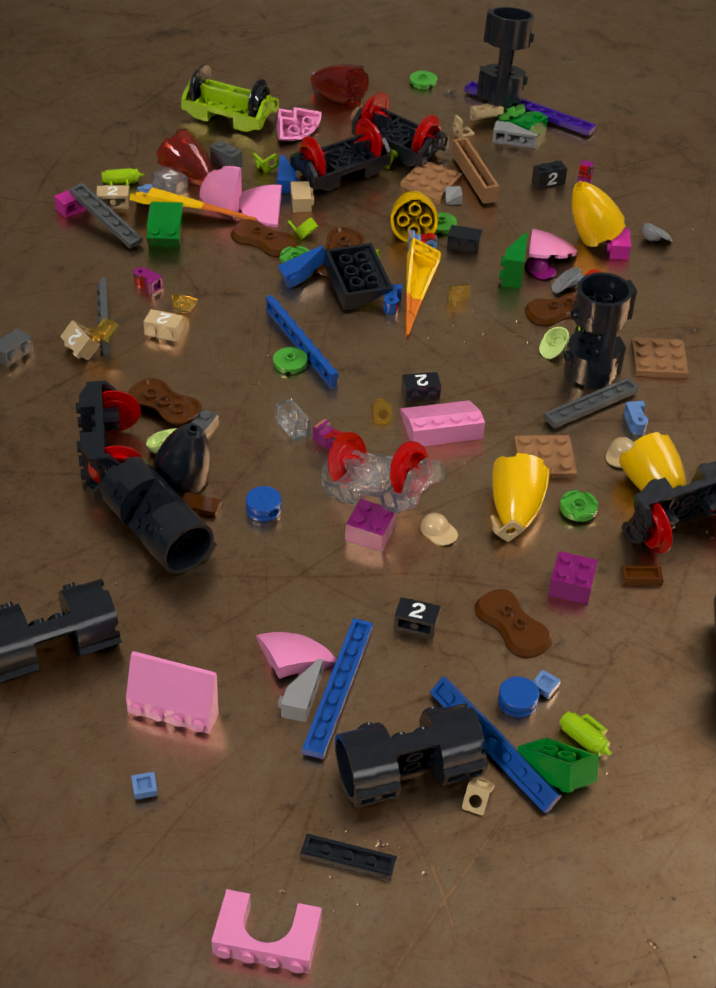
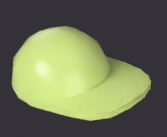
[539,327,570,359]
[146,428,177,454]

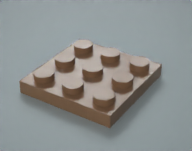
[401,161,462,201]
[631,337,689,378]
[514,435,577,479]

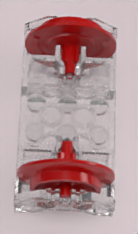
[320,432,447,513]

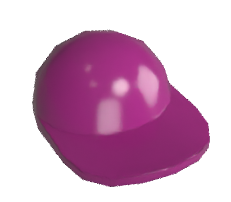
[525,257,556,280]

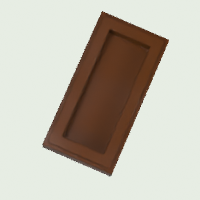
[182,492,222,517]
[620,566,664,586]

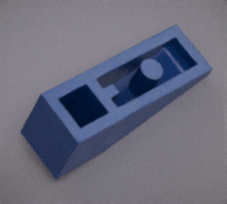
[277,155,299,194]
[278,245,325,288]

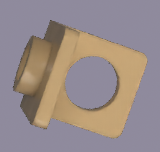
[453,115,474,138]
[490,515,524,542]
[462,777,495,815]

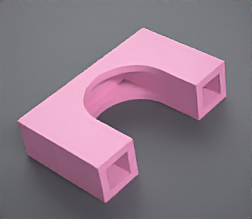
[211,889,322,973]

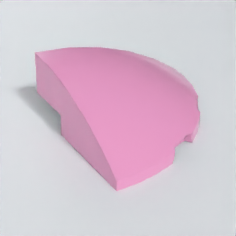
[275,107,322,141]
[200,166,242,217]
[239,185,282,227]
[528,229,578,259]
[256,632,337,679]

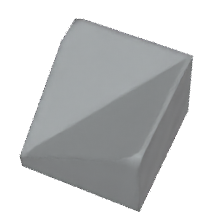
[445,186,462,205]

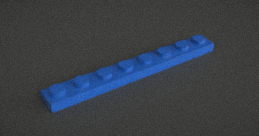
[266,295,339,388]
[302,618,373,759]
[430,676,562,813]

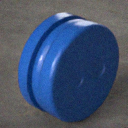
[246,486,282,522]
[498,676,539,718]

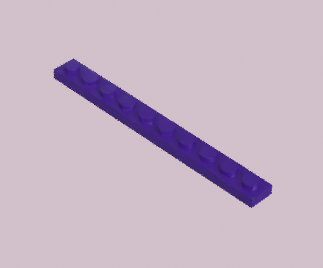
[464,81,596,136]

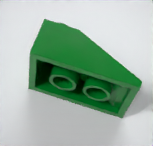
[494,111,548,137]
[146,202,183,248]
[499,233,528,288]
[517,737,599,792]

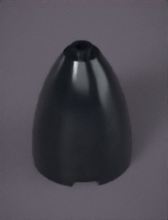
[152,423,211,496]

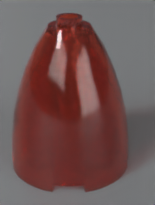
[310,64,369,109]
[156,129,213,187]

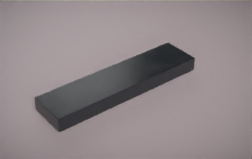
[300,834,397,881]

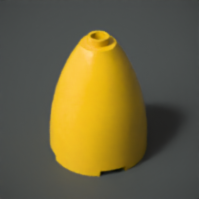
[571,181,625,247]
[391,191,438,242]
[619,432,686,491]
[492,453,550,533]

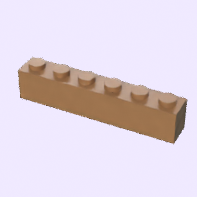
[452,137,499,204]

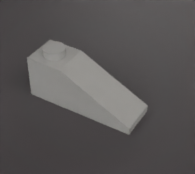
[492,121,538,149]
[278,659,323,723]

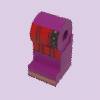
[577,160,594,184]
[133,267,163,296]
[313,418,343,450]

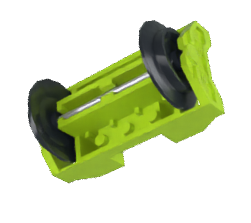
[181,64,279,132]

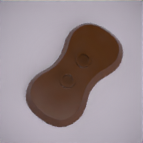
[230,219,298,257]
[315,227,364,278]
[525,292,577,325]
[128,378,202,426]
[475,589,553,657]

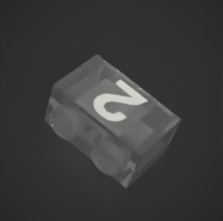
[152,166,188,195]
[276,398,311,442]

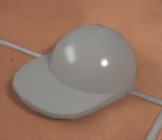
[642,223,673,242]
[551,267,582,293]

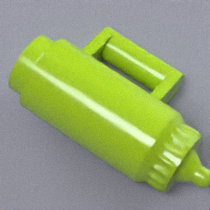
[102,168,144,191]
[559,711,612,757]

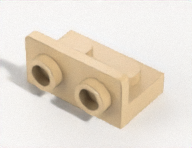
[470,104,504,121]

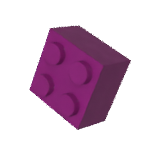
[345,499,397,552]
[548,551,598,605]

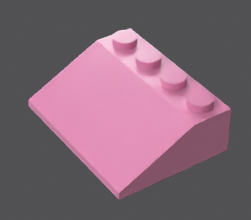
[400,400,485,446]
[126,651,219,734]

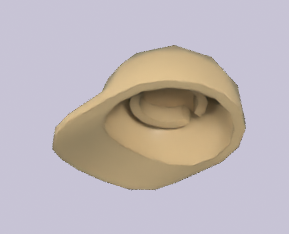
[606,437,634,468]
[420,512,458,546]

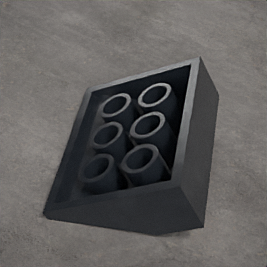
[323,243,393,310]

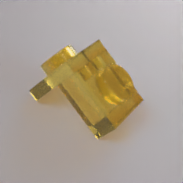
[87,318,119,343]

